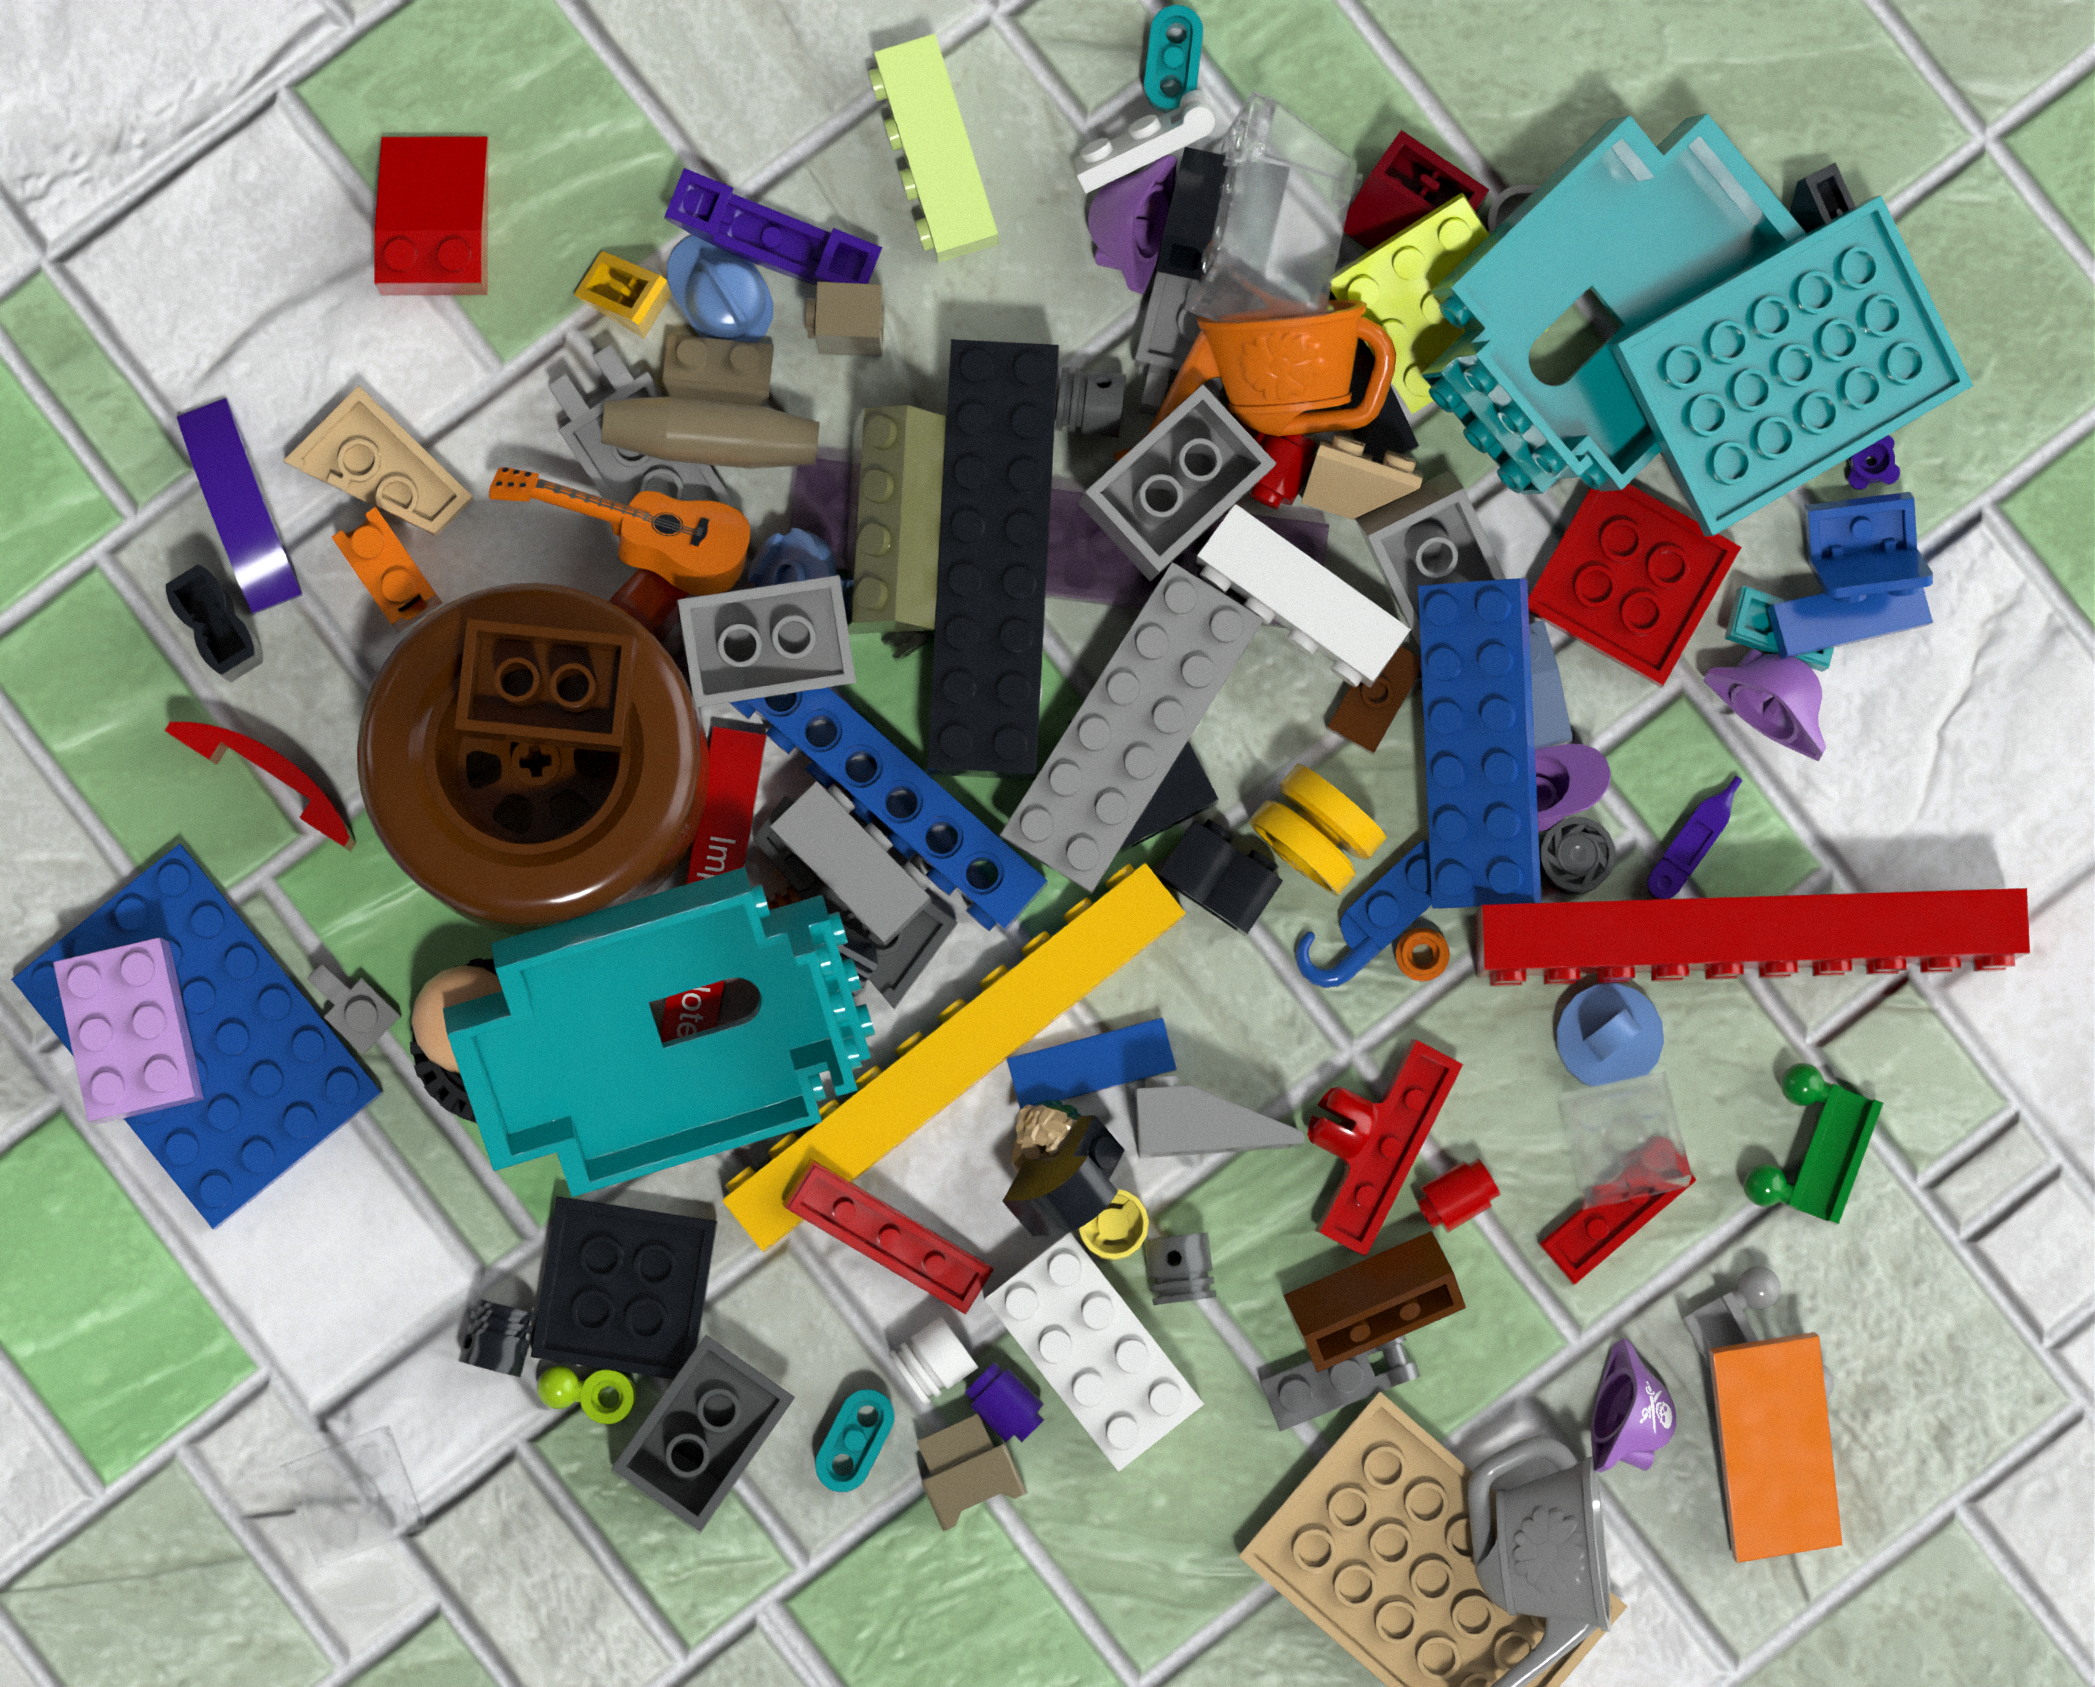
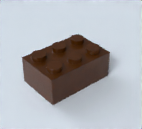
[455,618,639,754]

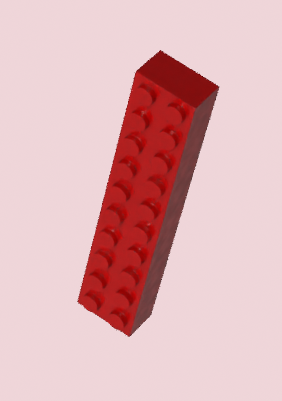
[1474,888,2030,987]

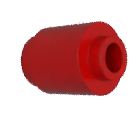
[1250,434,1317,510]
[1416,1158,1501,1233]

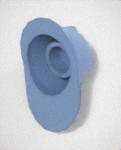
[667,235,773,343]

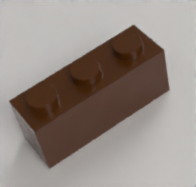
[1283,1231,1466,1373]

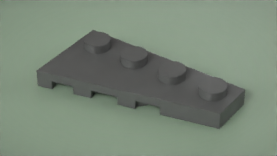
[753,796,958,1010]

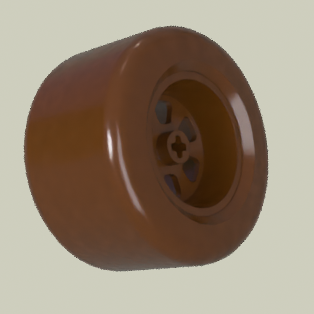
[357,583,710,935]

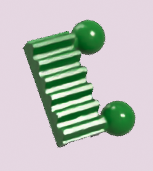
[1743,1063,1884,1225]

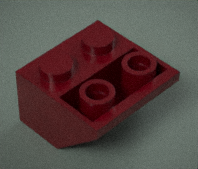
[1337,130,1489,251]

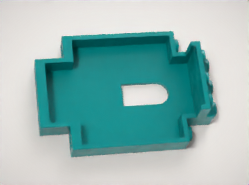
[1421,113,1806,495]
[443,867,876,1197]

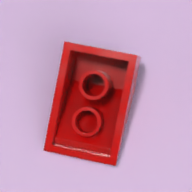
[374,136,489,295]

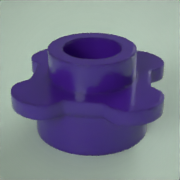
[1847,435,1900,490]

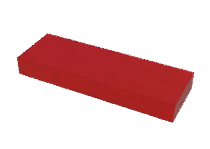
[1538,1139,1697,1286]

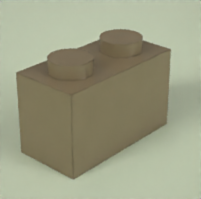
[805,282,885,357]

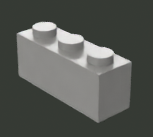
[770,781,932,946]

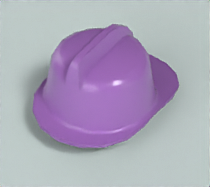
[1535,744,1611,832]

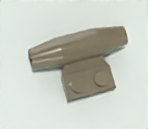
[601,334,820,469]

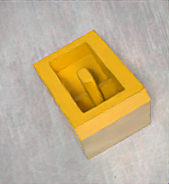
[574,251,672,339]

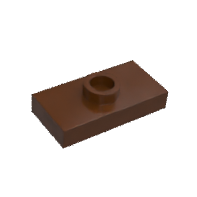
[1327,646,1422,755]

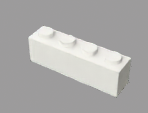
[1196,504,1411,688]

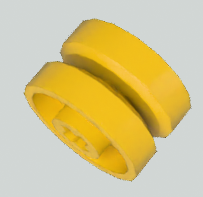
[1248,763,1387,897]

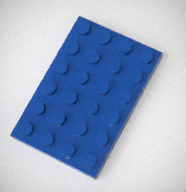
[11,843,384,1230]

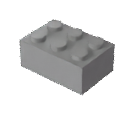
[1077,385,1276,581]

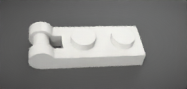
[1074,90,1215,193]

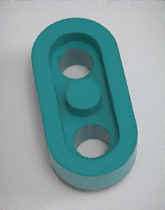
[1144,5,1203,113]
[815,1389,895,1492]

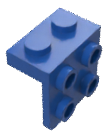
[1804,492,1933,603]

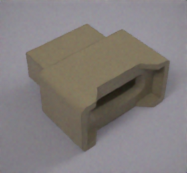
[916,1414,1028,1531]

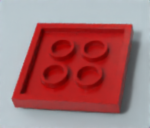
[1528,483,1742,688]

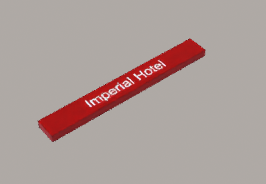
[660,726,767,1043]

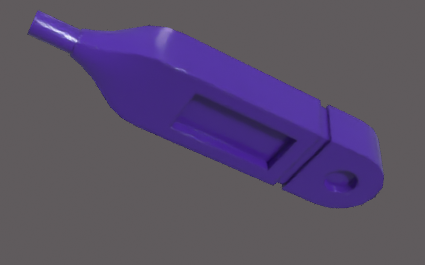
[1646,775,1743,899]

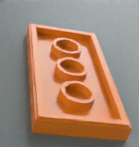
[1709,1332,1843,1563]

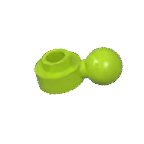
[537,1366,637,1424]

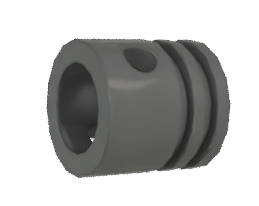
[1055,367,1126,438]
[1144,1232,1216,1305]

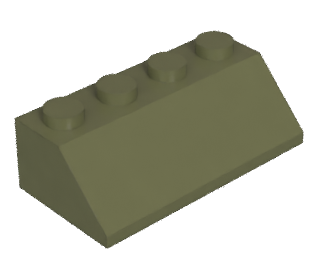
[844,405,946,634]

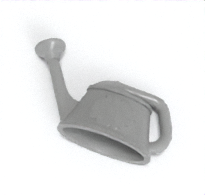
[1468,1436,1611,1687]

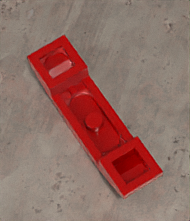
[164,722,356,852]

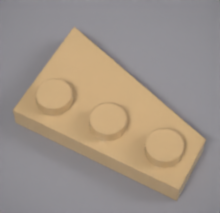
[283,385,474,537]

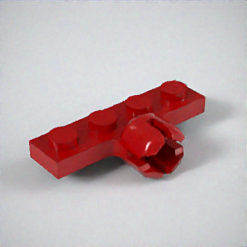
[1307,1039,1463,1257]

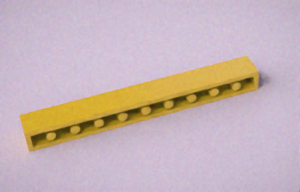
[722,863,1186,1253]

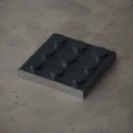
[531,1196,718,1379]

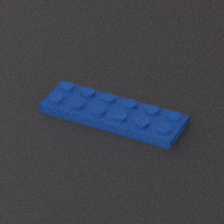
[1418,578,1541,909]

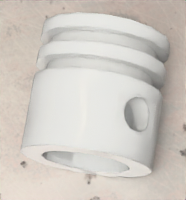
[888,1316,979,1406]

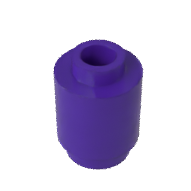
[964,1362,1045,1443]

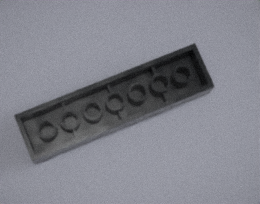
[927,339,1059,780]

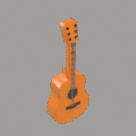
[488,467,750,596]

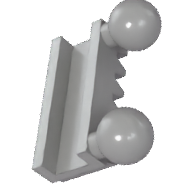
[1682,1266,1834,1400]

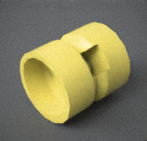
[1078,1189,1149,1261]

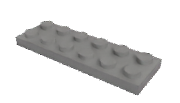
[1000,562,1264,894]

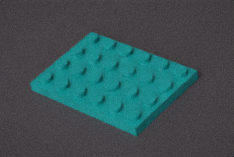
[1610,195,1974,536]

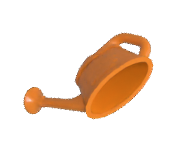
[1113,300,1397,462]

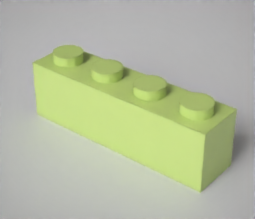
[868,33,999,263]

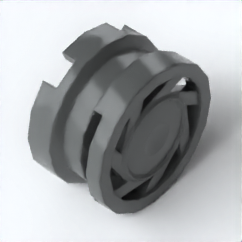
[1539,817,1615,895]

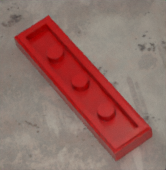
[782,1158,994,1315]

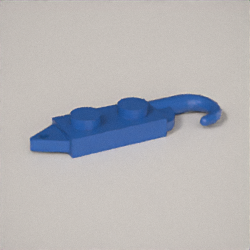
[1295,839,1432,988]

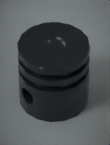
[458,1298,538,1377]

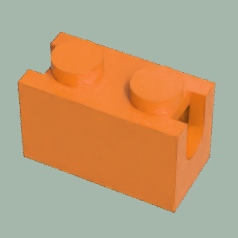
[331,507,443,633]

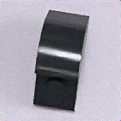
[1002,1115,1125,1236]

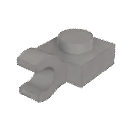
[307,964,402,1055]

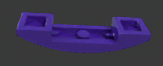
[664,168,883,286]
[177,398,303,615]

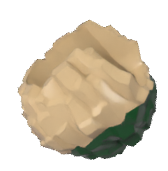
[1010,1100,1082,1170]

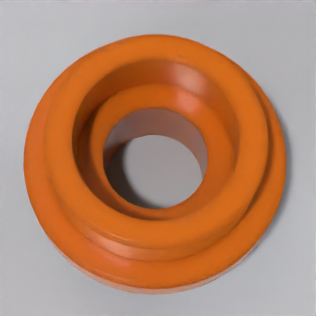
[1395,928,1450,982]

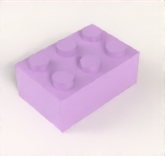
[53,938,204,1124]

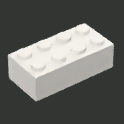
[984,1232,1204,1472]

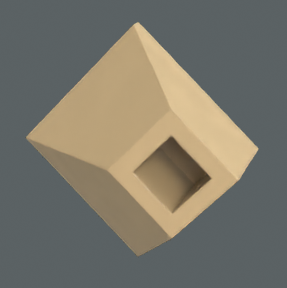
[1301,433,1424,520]

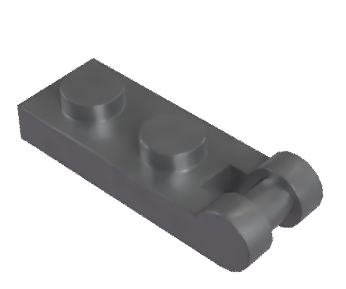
[1260,1335,1421,1431]

